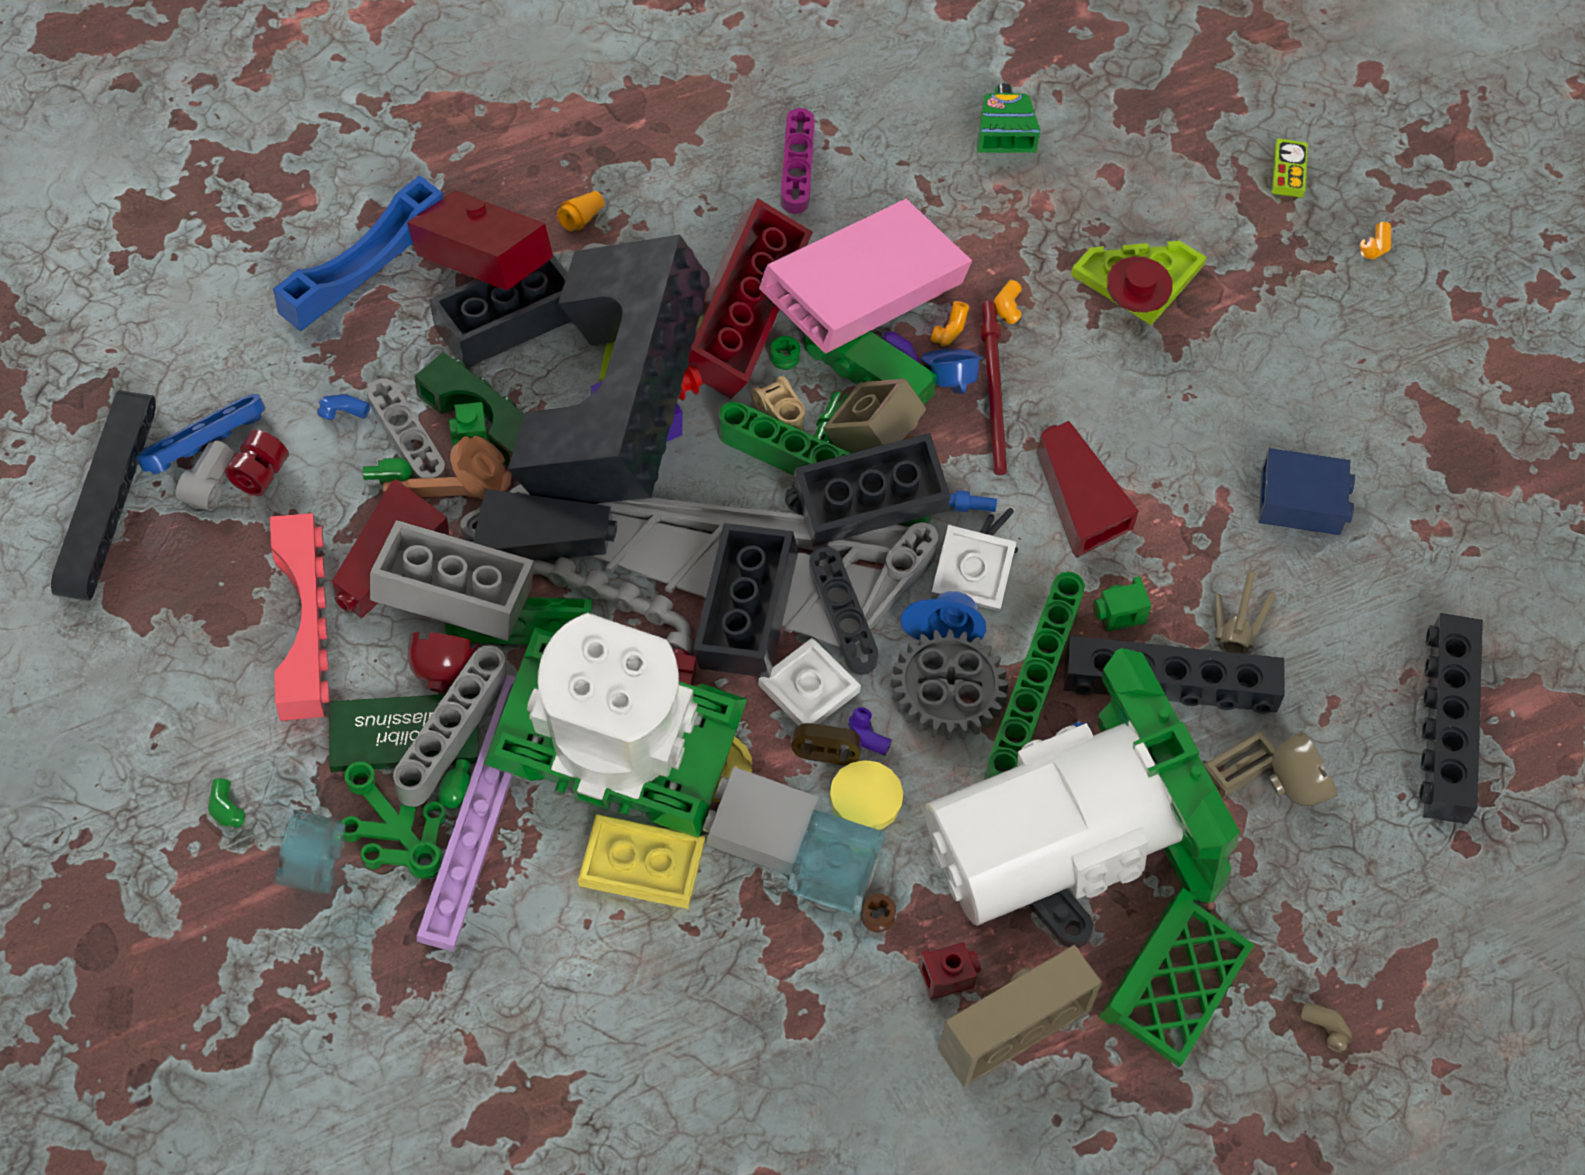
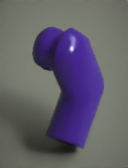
[880,331,921,364]
[848,707,892,756]

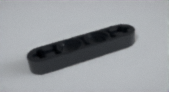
[809,547,878,675]

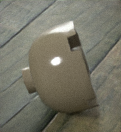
[1269,731,1338,806]

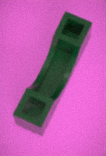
[414,352,525,467]

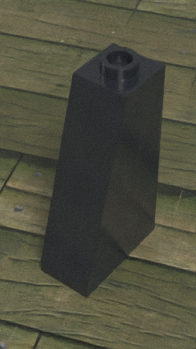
[473,489,617,561]

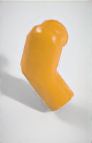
[930,301,969,347]

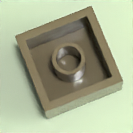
[823,379,926,453]

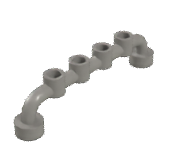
[533,557,694,655]

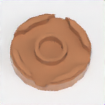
[450,436,511,499]

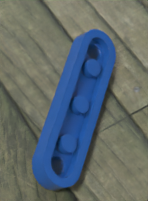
[136,394,266,474]

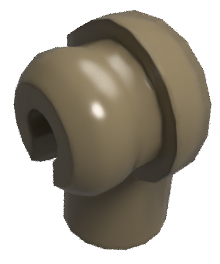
[1301,1002,1352,1052]

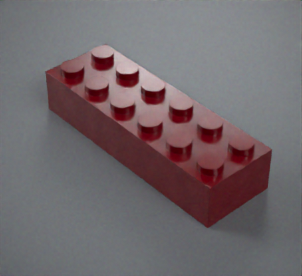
[688,198,813,399]

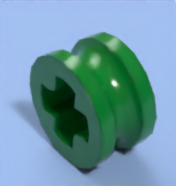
[770,336,800,370]

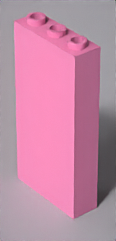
[759,199,972,354]

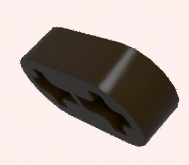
[791,723,862,765]

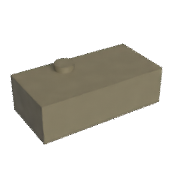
[938,945,1102,1087]

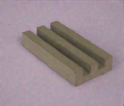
[1204,731,1276,798]

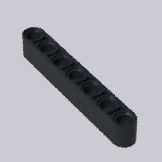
[51,390,156,601]

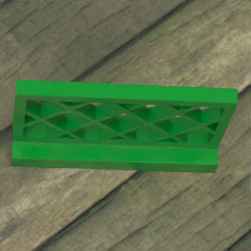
[1098,888,1255,1067]

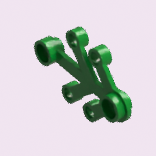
[339,761,446,879]

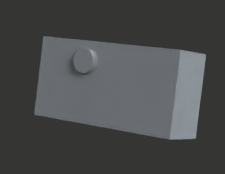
[370,520,534,641]

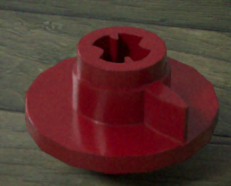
[1107,256,1173,313]

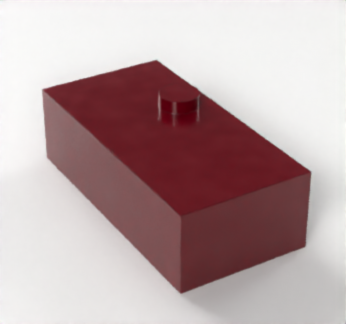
[407,190,554,290]

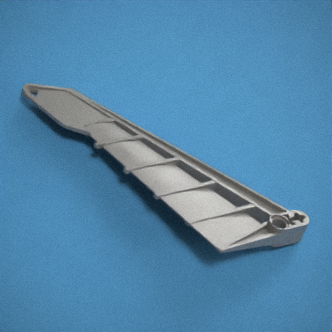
[460,484,938,648]

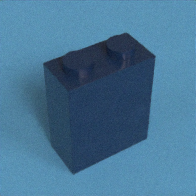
[1258,448,1355,535]

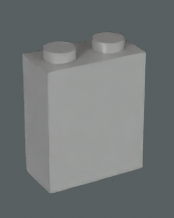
[703,767,818,875]

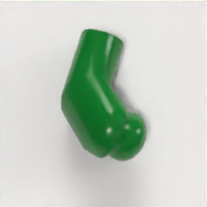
[208,778,246,828]

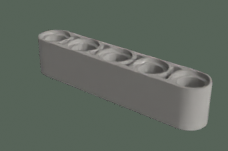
[393,645,506,807]

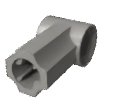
[176,440,236,511]

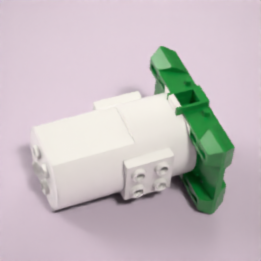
[483,613,747,838]
[925,648,1240,926]

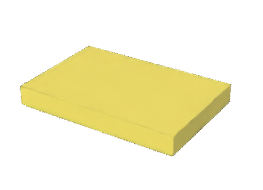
[578,814,705,909]

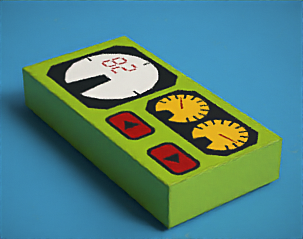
[1271,138,1308,198]

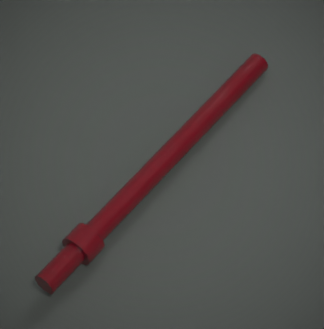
[980,301,1007,476]

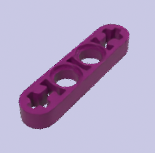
[780,108,815,214]

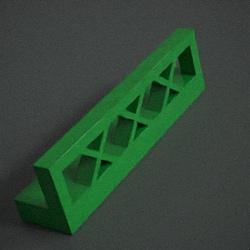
[445,597,592,645]

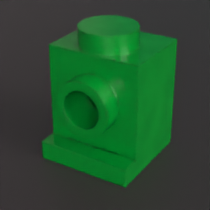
[449,402,487,447]
[1093,576,1152,632]

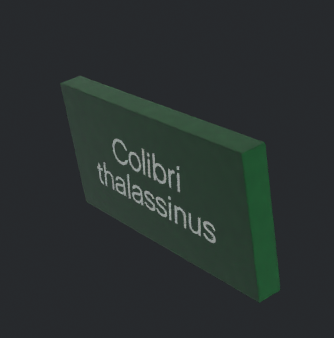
[329,694,479,772]

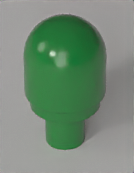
[363,458,412,485]
[438,759,471,809]

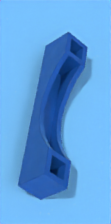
[273,175,443,332]

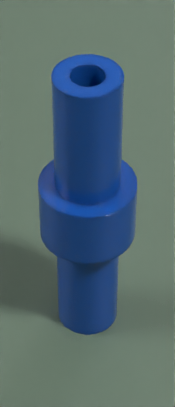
[948,490,997,512]

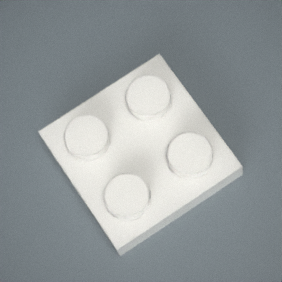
[931,525,1016,611]
[758,638,861,726]

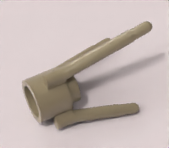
[1215,571,1276,654]

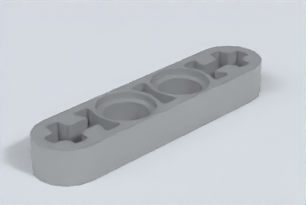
[367,379,446,479]

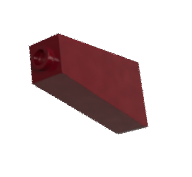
[1037,421,1139,558]
[332,479,450,619]

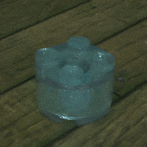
[274,810,346,895]

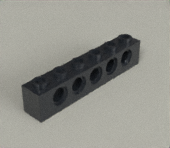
[1419,613,1483,824]
[1063,636,1285,714]

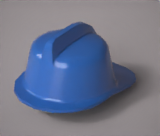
[921,349,983,394]
[900,591,986,642]

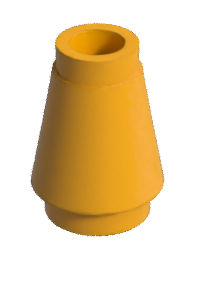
[557,191,605,231]

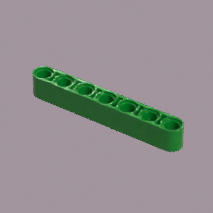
[718,402,932,527]
[984,571,1085,780]

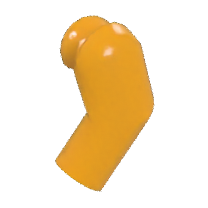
[1359,222,1392,260]
[994,280,1022,324]

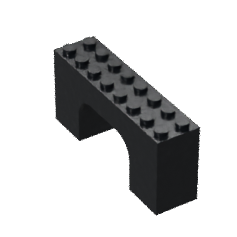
[508,234,710,504]

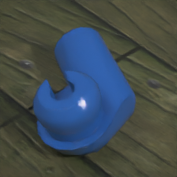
[317,394,371,420]

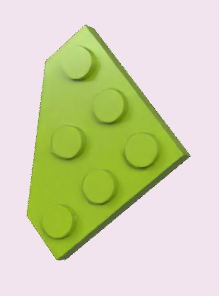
[1071,241,1207,325]

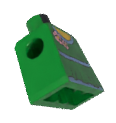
[977,83,1040,153]

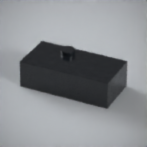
[429,255,572,368]
[793,433,951,546]
[693,523,799,678]

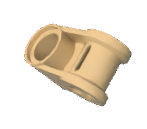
[751,376,805,431]

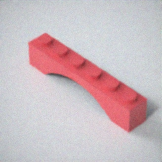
[270,513,330,721]

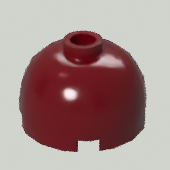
[407,632,482,693]

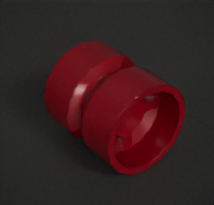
[224,430,289,496]

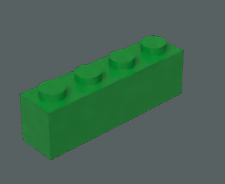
[804,331,937,405]

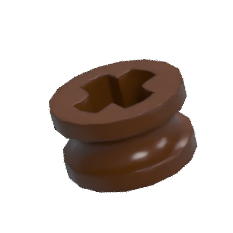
[861,894,896,932]

